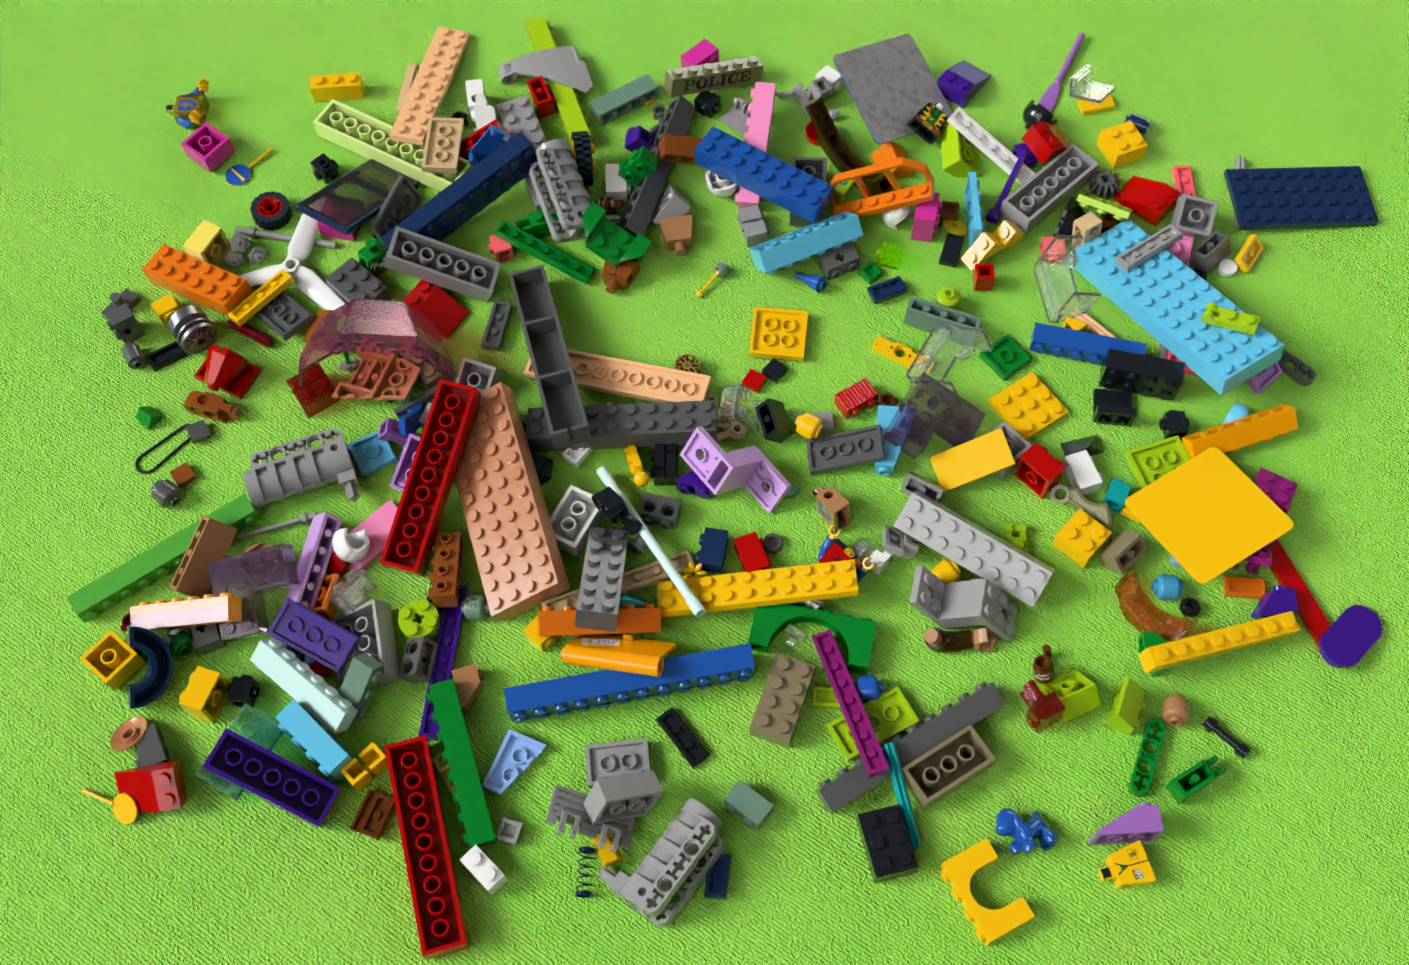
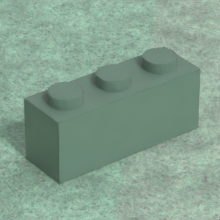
[338,653,384,721]

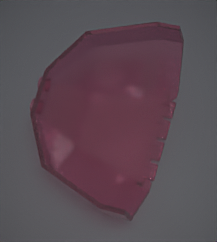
[299,298,453,387]

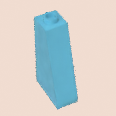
[874,405,916,476]

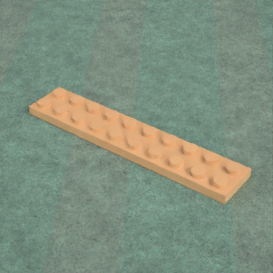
[389,27,470,146]
[524,349,711,402]

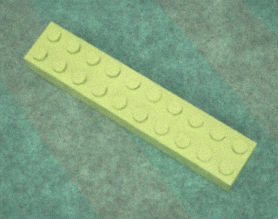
[313,99,474,192]

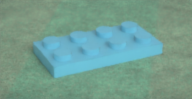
[964,172,985,247]

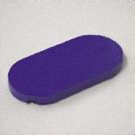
[1319,605,1382,669]

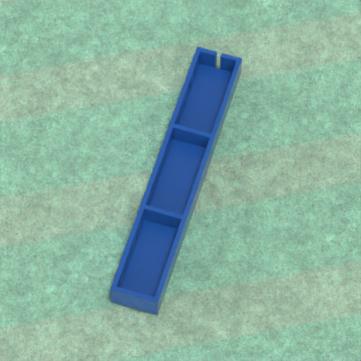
[504,643,755,723]

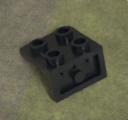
[1093,388,1136,426]

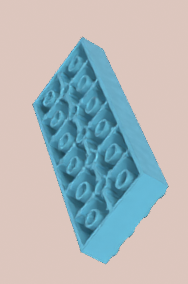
[1071,219,1285,396]

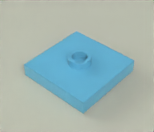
[348,431,398,477]

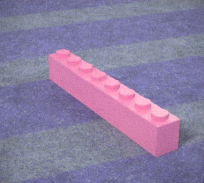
[735,82,776,209]

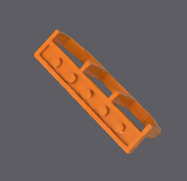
[830,157,934,218]

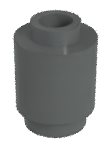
[122,342,146,369]

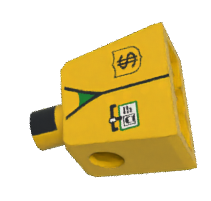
[1098,840,1156,889]

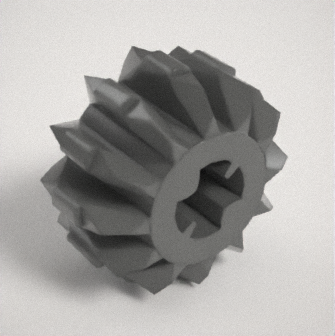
[1089,169,1120,199]

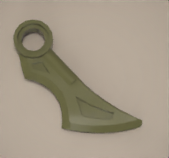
[1051,485,1113,542]

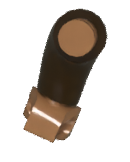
[924,628,997,653]

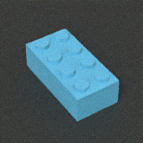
[275,700,354,783]

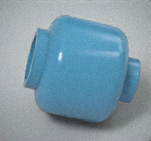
[1151,574,1183,601]

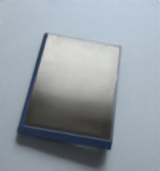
[295,159,419,235]

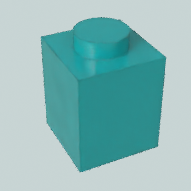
[1102,479,1131,513]

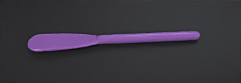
[1037,32,1085,113]

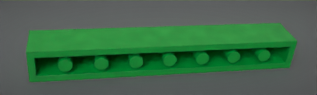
[426,678,497,848]

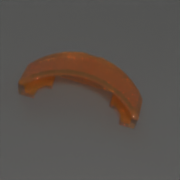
[1115,569,1198,641]

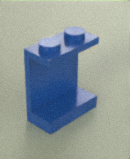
[468,124,514,166]

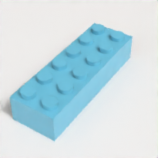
[749,211,863,274]

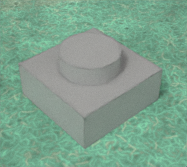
[496,818,524,846]

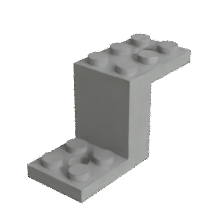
[909,566,1018,642]

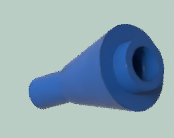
[794,272,827,293]

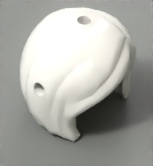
[881,205,912,230]
[332,528,370,563]

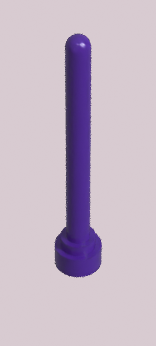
[985,150,1028,224]

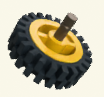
[571,131,597,186]

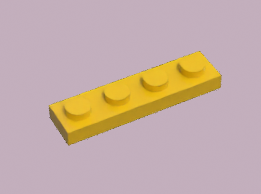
[227,269,295,326]

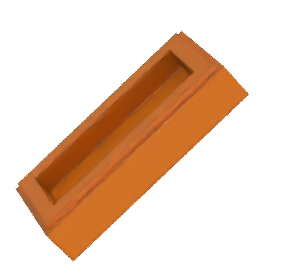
[1222,576,1266,600]

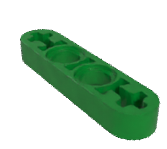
[1128,719,1166,797]

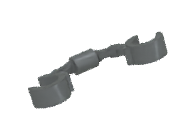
[626,105,664,135]

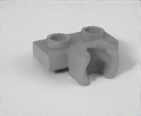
[882,525,919,559]

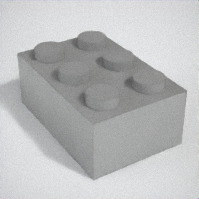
[583,770,663,825]

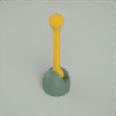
[696,262,730,298]

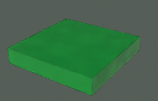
[979,334,1032,381]

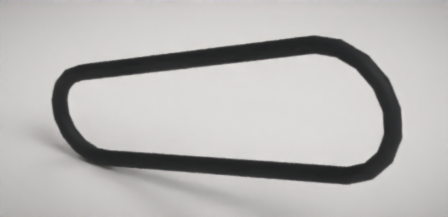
[135,424,191,474]

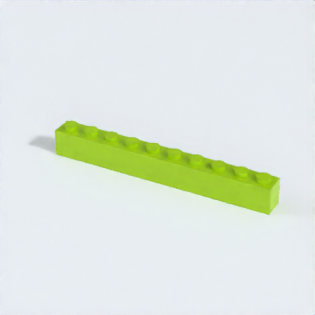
[525,15,594,145]

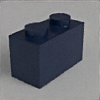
[695,527,729,574]

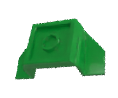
[583,202,652,267]

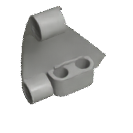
[498,46,593,93]

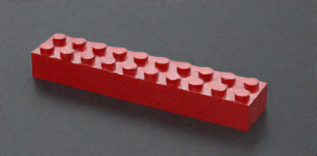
[380,379,481,577]
[384,735,470,960]

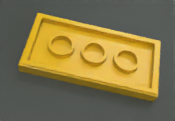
[930,428,1016,493]

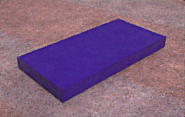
[267,598,359,673]

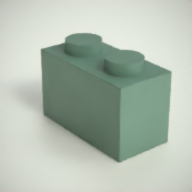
[724,780,774,831]

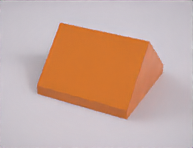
[871,141,915,179]
[313,573,346,620]

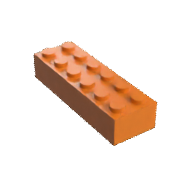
[142,244,253,317]

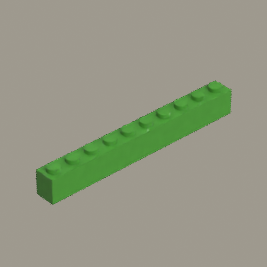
[67,494,260,622]

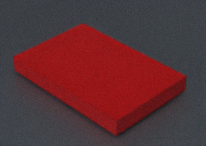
[194,359,262,399]

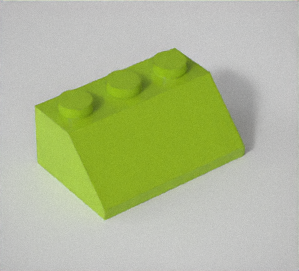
[940,123,981,177]

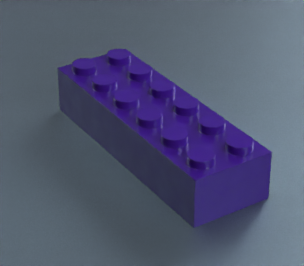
[203,728,341,828]

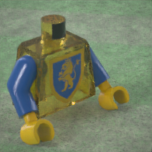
[166,78,209,129]

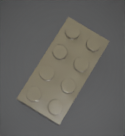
[750,653,816,748]
[901,724,996,810]

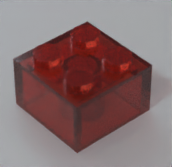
[286,363,341,418]

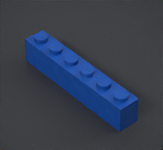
[1029,323,1147,365]

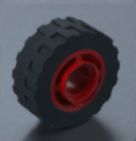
[250,191,292,231]

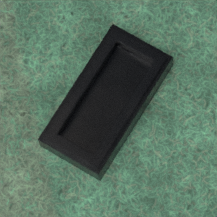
[939,233,965,268]
[146,340,188,372]

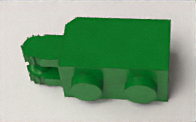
[515,208,560,238]
[1165,755,1227,805]

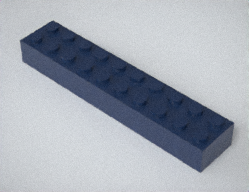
[381,131,538,249]

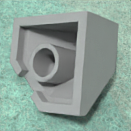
[652,184,691,224]

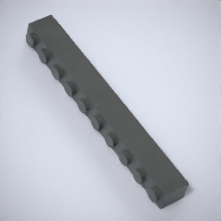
[619,95,696,237]
[815,681,1006,813]

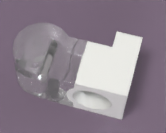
[854,538,892,575]

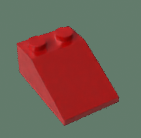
[1021,121,1071,164]
[1112,176,1181,227]
[401,280,469,339]
[114,760,188,813]

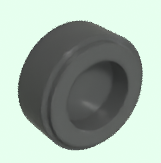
[764,533,783,554]

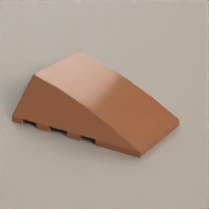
[332,336,422,401]

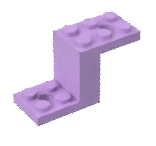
[680,426,792,514]

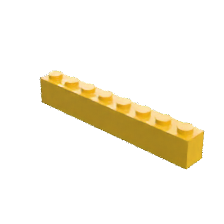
[1138,611,1300,674]

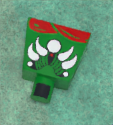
[358,238,389,277]

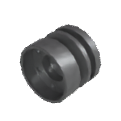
[168,305,218,354]

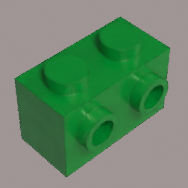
[618,146,659,187]

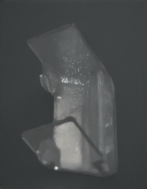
[1034,234,1101,323]
[906,324,993,405]

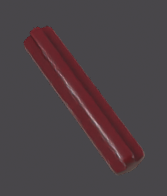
[227,318,274,348]

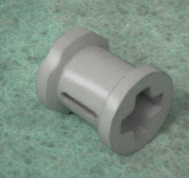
[628,532,647,555]

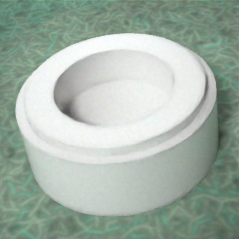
[1218,259,1238,277]

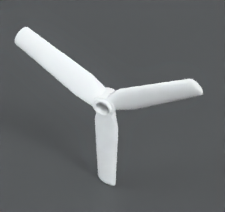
[239,199,350,319]

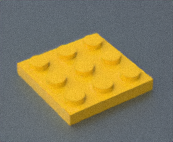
[749,307,808,361]
[988,372,1069,441]

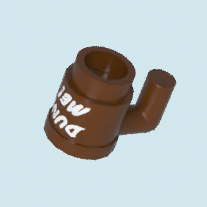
[1033,645,1055,684]

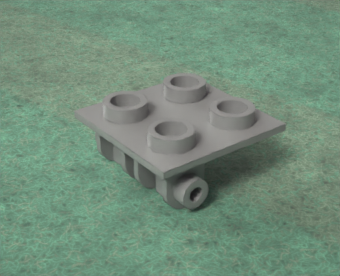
[720,97,751,135]

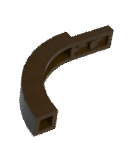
[805,97,893,196]

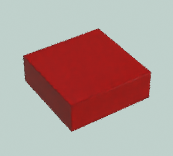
[742,369,767,393]
[326,552,350,578]

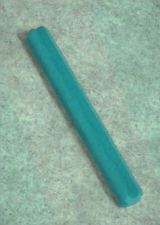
[883,742,921,849]

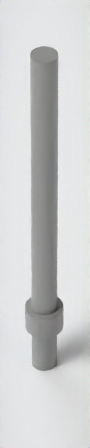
[234,226,337,249]

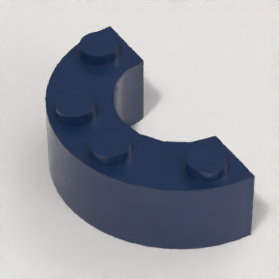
[127,624,173,709]

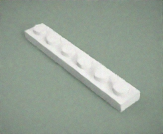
[947,107,1036,185]

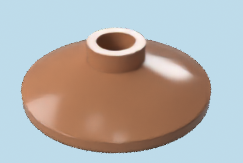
[110,717,148,752]

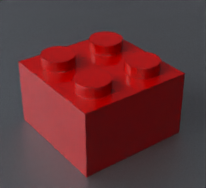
[1014,443,1065,499]

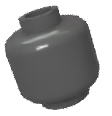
[151,480,181,508]

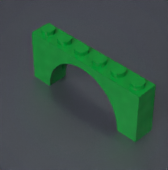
[748,603,877,674]

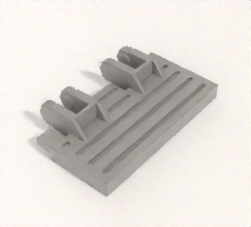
[546,784,635,853]

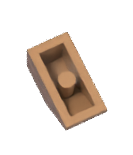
[451,663,485,714]

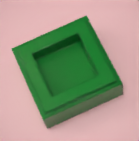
[858,261,884,285]

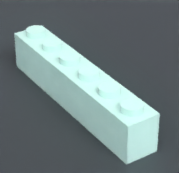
[250,638,358,734]

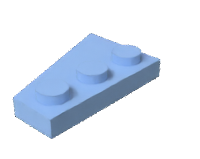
[482,729,547,796]

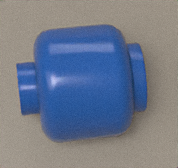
[853,674,884,703]

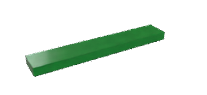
[494,221,596,285]

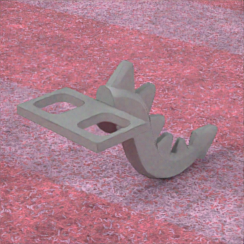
[776,82,840,120]

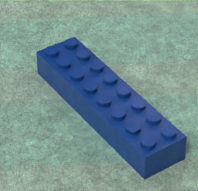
[695,126,834,223]

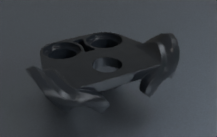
[592,486,642,535]

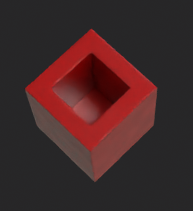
[972,263,995,291]

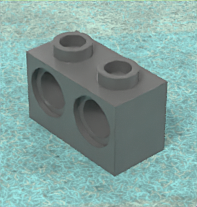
[638,492,682,529]
[398,636,438,684]

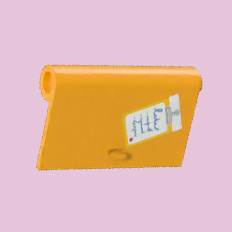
[561,634,677,677]

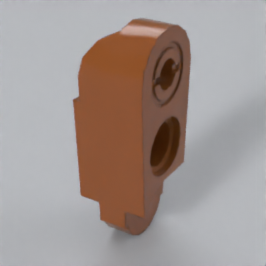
[183,391,241,424]

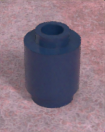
[1124,113,1151,134]

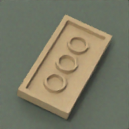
[421,117,464,173]

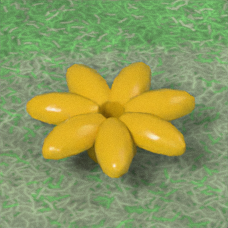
[681,561,707,579]

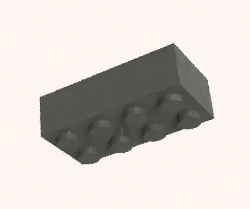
[789,157,827,226]

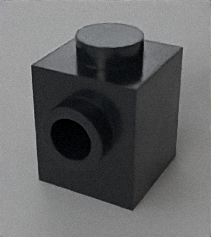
[694,91,721,119]
[1159,410,1189,440]
[227,675,260,708]

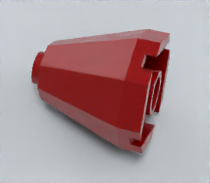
[204,344,249,392]

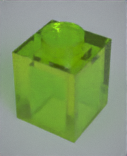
[875,241,904,270]

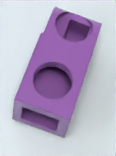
[378,418,416,446]

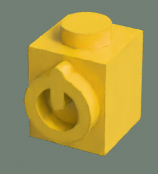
[151,293,183,326]

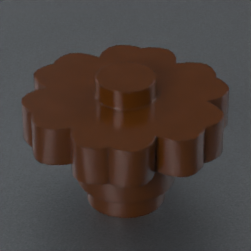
[590,197,624,216]

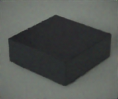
[762,358,788,383]

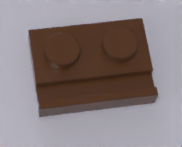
[350,789,395,841]

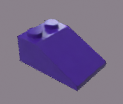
[937,60,991,108]

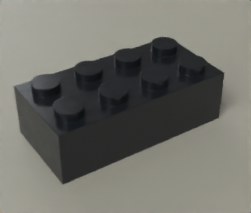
[1098,348,1185,400]

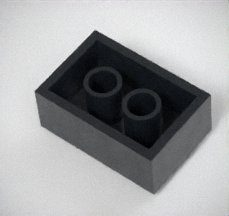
[856,804,919,884]

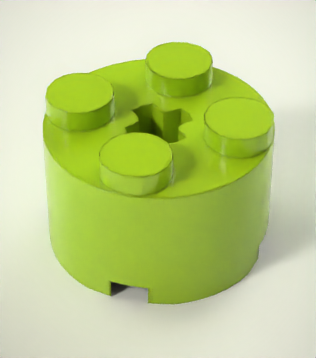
[398,599,441,641]

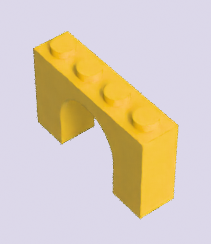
[939,838,1035,946]

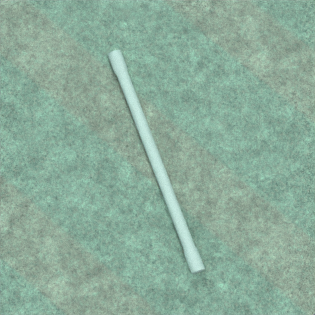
[597,466,706,617]

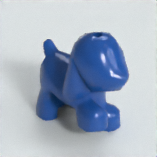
[995,808,1060,856]

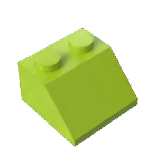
[1040,669,1101,722]
[1105,676,1146,736]

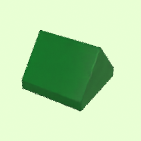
[136,406,163,430]

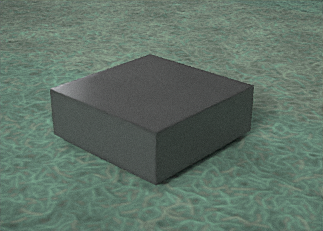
[185,420,211,444]

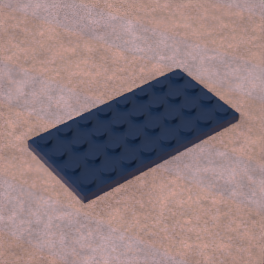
[1224,166,1379,230]

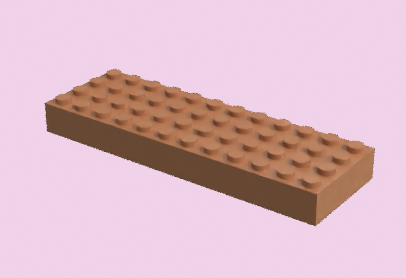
[455,382,570,622]

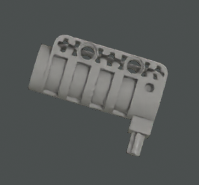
[529,139,620,243]
[243,428,360,508]
[598,798,725,928]

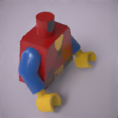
[818,525,877,583]

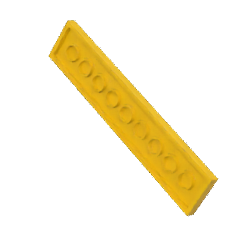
[657,559,859,618]

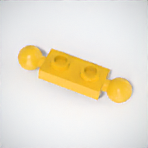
[624,445,649,487]

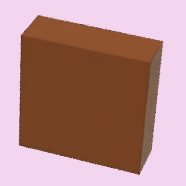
[170,462,197,488]

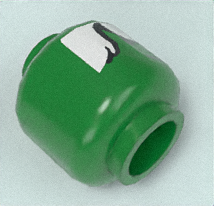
[163,628,192,657]

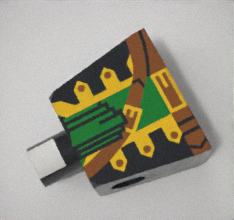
[906,102,947,145]

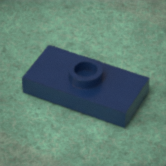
[867,276,908,304]
[704,854,732,900]

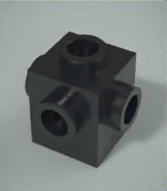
[310,153,340,185]

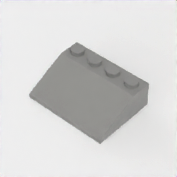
[330,599,400,693]

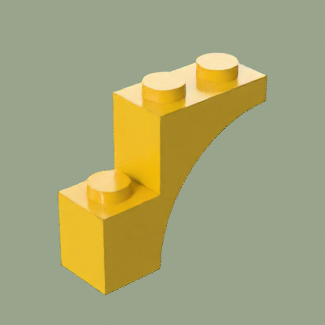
[961,220,1025,271]

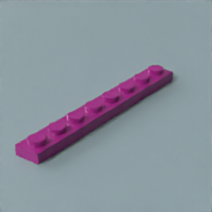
[811,630,890,779]

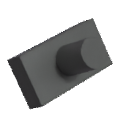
[101,288,141,320]

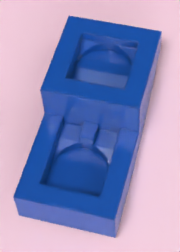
[399,403,424,436]

